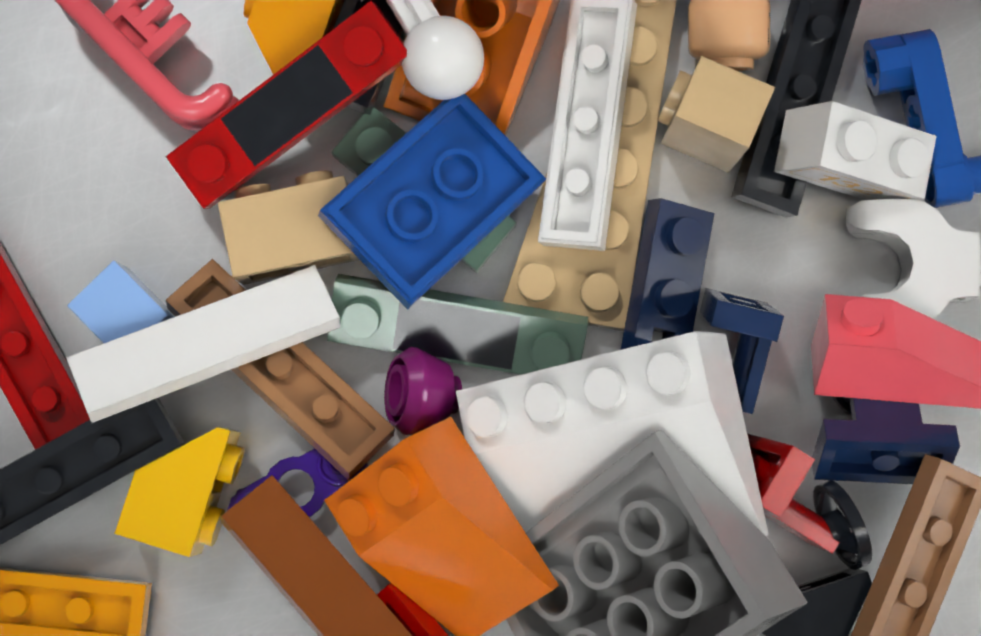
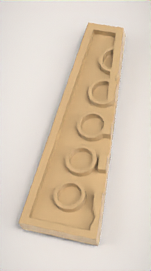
[503,0,677,331]

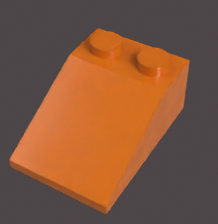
[383,0,560,136]
[324,417,559,636]

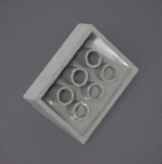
[506,431,808,636]

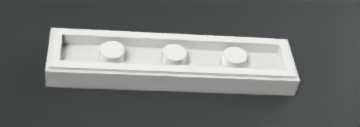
[538,0,637,251]
[66,265,340,423]

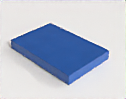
[318,94,546,310]

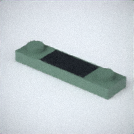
[327,274,588,375]

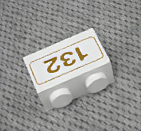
[774,101,936,200]

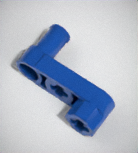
[863,29,981,208]

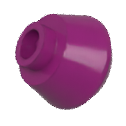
[384,347,462,435]

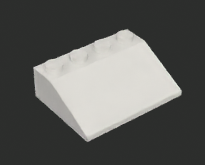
[456,331,769,536]

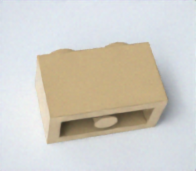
[657,56,775,173]
[218,170,360,285]

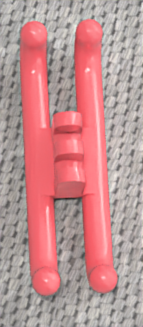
[55,0,239,132]

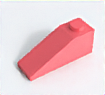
[811,294,981,409]

